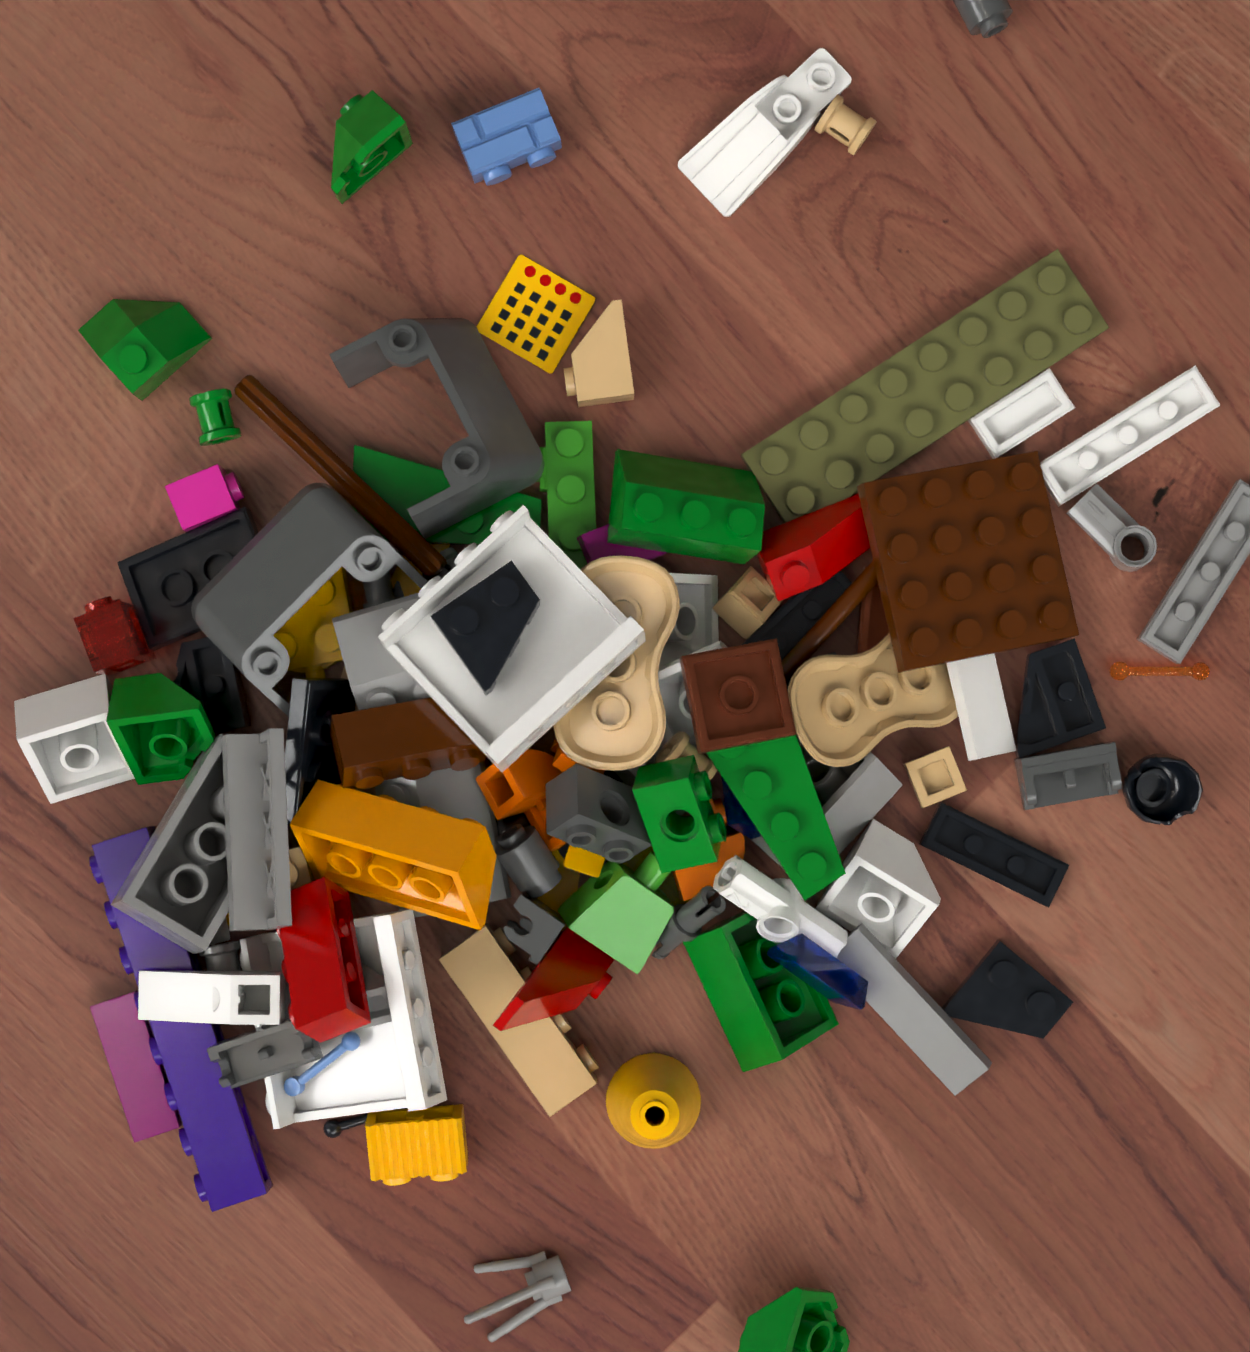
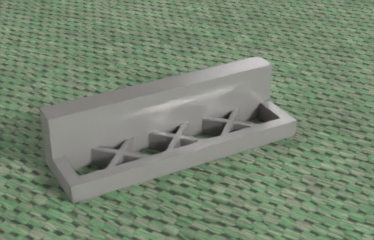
[222,728,292,931]

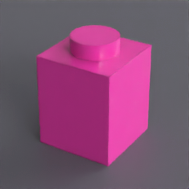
[165,464,245,532]

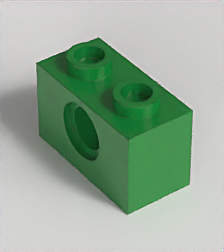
[632,755,726,873]

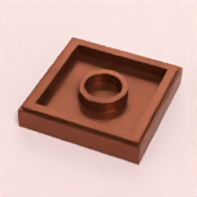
[679,638,796,754]

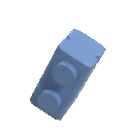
[451,88,562,186]

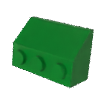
[607,449,765,564]
[683,911,839,1072]

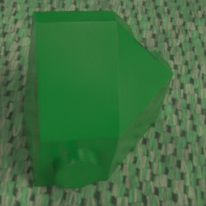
[331,90,413,204]
[78,299,212,401]
[106,673,215,785]
[738,1287,850,1352]

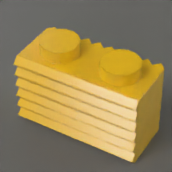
[365,1104,468,1186]

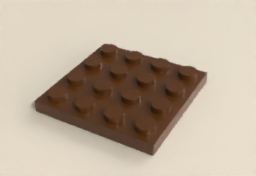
[857,451,1079,673]

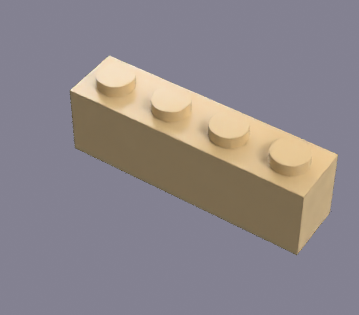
[439,923,599,1117]

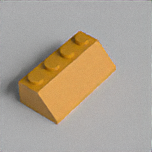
[290,780,497,930]

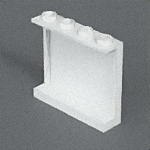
[378,505,646,773]
[239,909,447,1129]

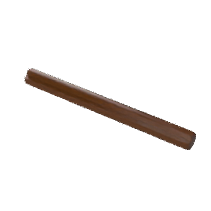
[234,375,447,579]

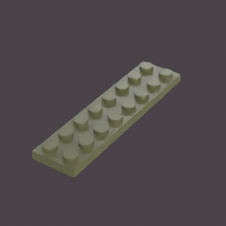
[740,249,1110,523]

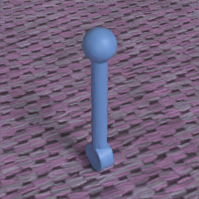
[284,1032,361,1096]

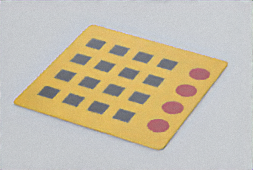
[477,255,595,374]

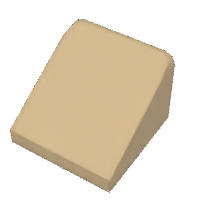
[713,566,783,639]

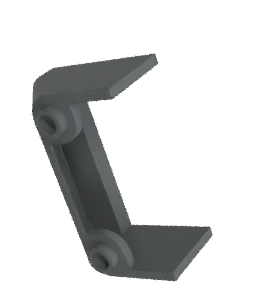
[329,318,545,539]
[191,483,428,717]

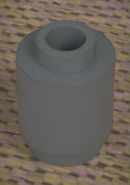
[953,0,1013,38]
[495,824,562,898]

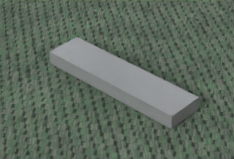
[1137,479,1250,665]
[830,923,992,1096]

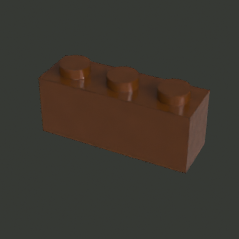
[331,697,486,789]

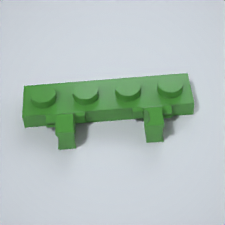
[537,421,596,570]

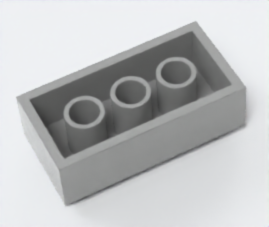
[111,734,229,954]

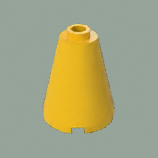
[606,1052,701,1149]

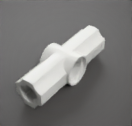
[713,855,848,965]

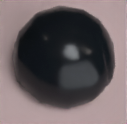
[1122,753,1203,825]

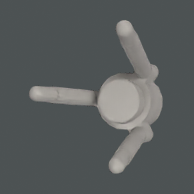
[464,1251,572,1342]

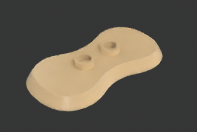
[554,555,680,771]
[788,633,958,767]

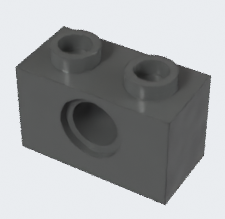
[545,763,651,864]

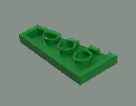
[351,445,542,545]
[706,735,846,900]

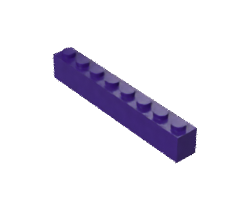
[89,826,273,1212]

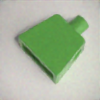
[558,851,674,975]

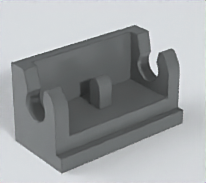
[1014,742,1122,810]
[504,891,565,965]
[207,1018,323,1089]

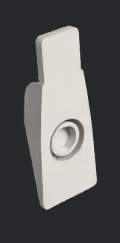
[678,48,852,217]

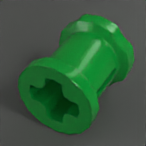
[189,389,242,446]

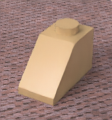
[563,299,634,407]

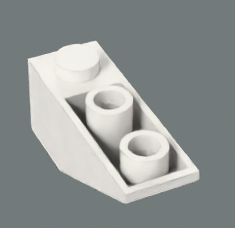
[138,970,285,1025]

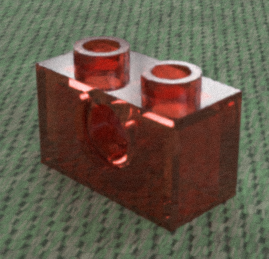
[73,596,156,676]

